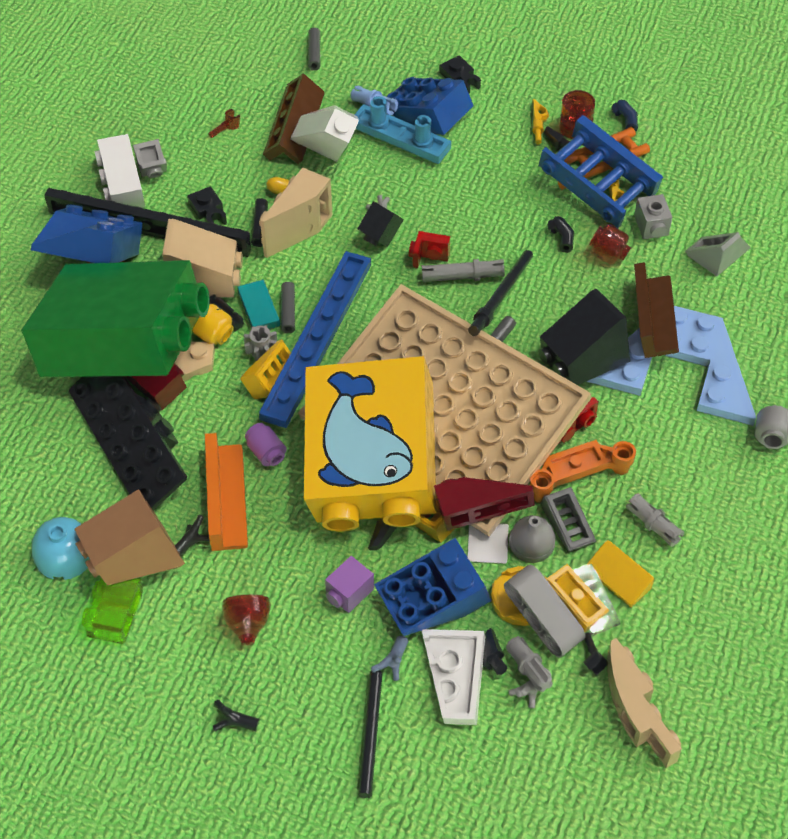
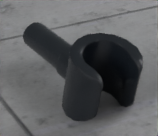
[583,632,608,676]

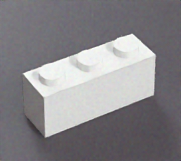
[94,134,145,208]

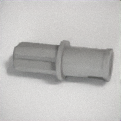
[506,636,553,692]

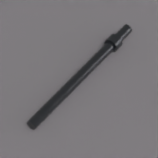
[468,250,533,336]

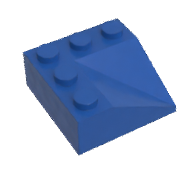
[31,205,142,263]

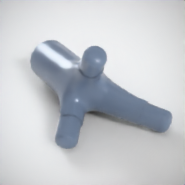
[371,636,408,681]

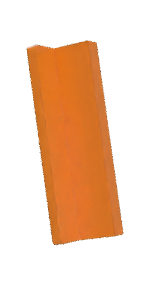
[205,433,248,551]

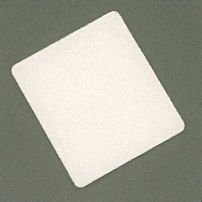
[468,524,509,564]

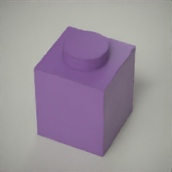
[325,556,374,613]

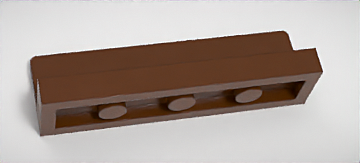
[263,73,325,164]
[634,262,679,358]

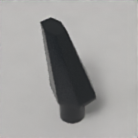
[544,126,570,150]
[368,518,397,550]
[483,628,507,675]

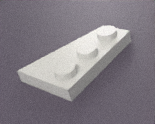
[422,629,486,725]

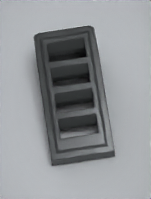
[540,487,596,553]

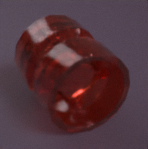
[559,90,595,139]

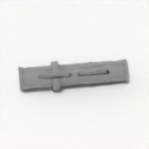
[421,259,505,283]

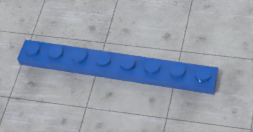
[259,251,371,428]

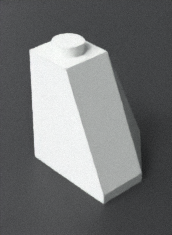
[290,105,359,162]

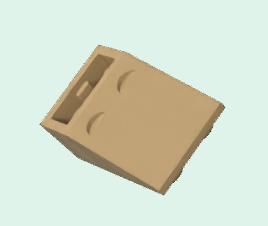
[259,168,332,258]

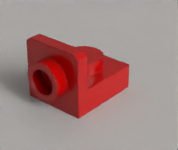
[409,231,450,268]

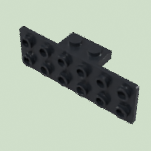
[69,376,187,511]

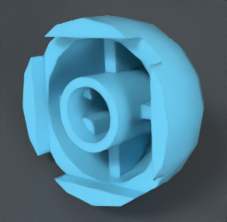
[32,517,89,580]

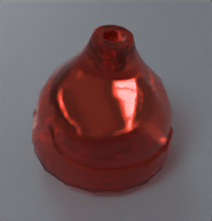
[222,594,271,646]

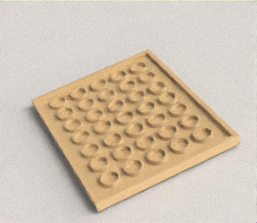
[298,284,591,537]

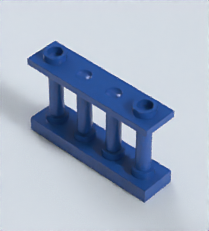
[538,115,663,228]

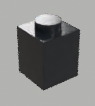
[357,201,404,247]

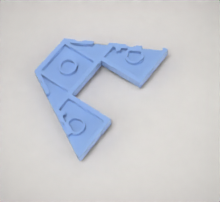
[586,306,756,426]

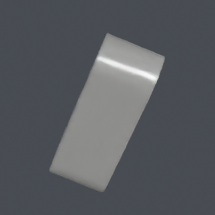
[504,565,585,658]

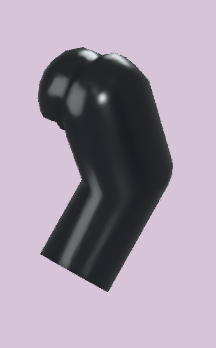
[547,216,574,253]

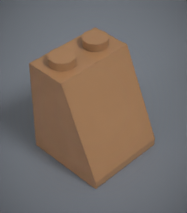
[74,489,185,586]

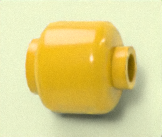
[192,304,234,345]

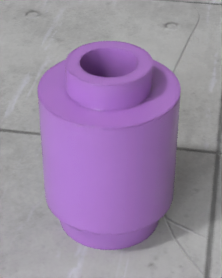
[245,423,286,466]

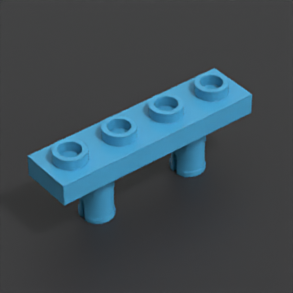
[354,96,451,164]

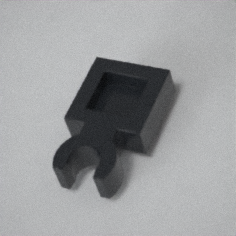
[439,55,481,94]
[187,186,227,225]

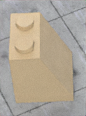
[162,219,243,297]

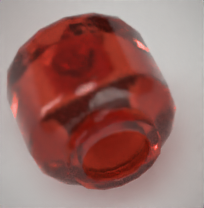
[589,224,631,265]

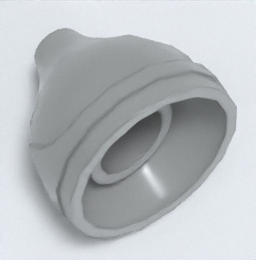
[509,515,556,563]

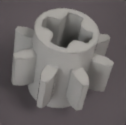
[244,325,277,361]

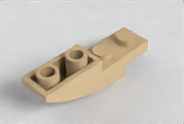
[607,638,682,768]

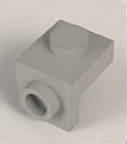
[133,139,167,178]

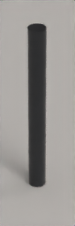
[358,671,383,798]

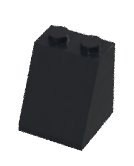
[539,289,630,385]

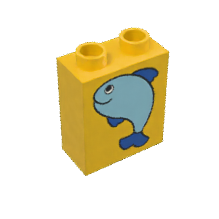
[304,356,437,532]

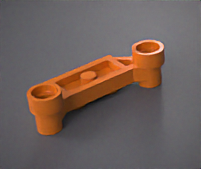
[530,440,636,503]

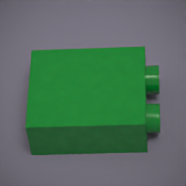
[21,260,210,377]

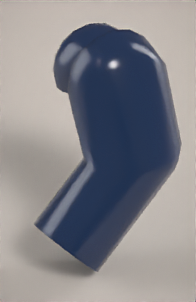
[611,100,638,132]

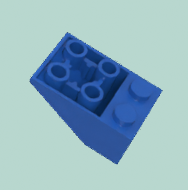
[387,77,474,135]
[374,538,491,636]

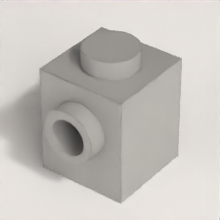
[634,194,673,239]

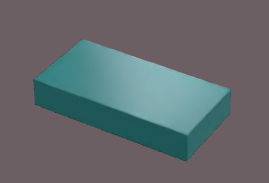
[237,279,280,329]

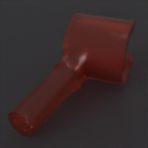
[208,109,240,138]

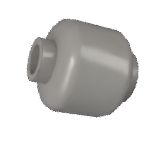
[754,405,788,449]

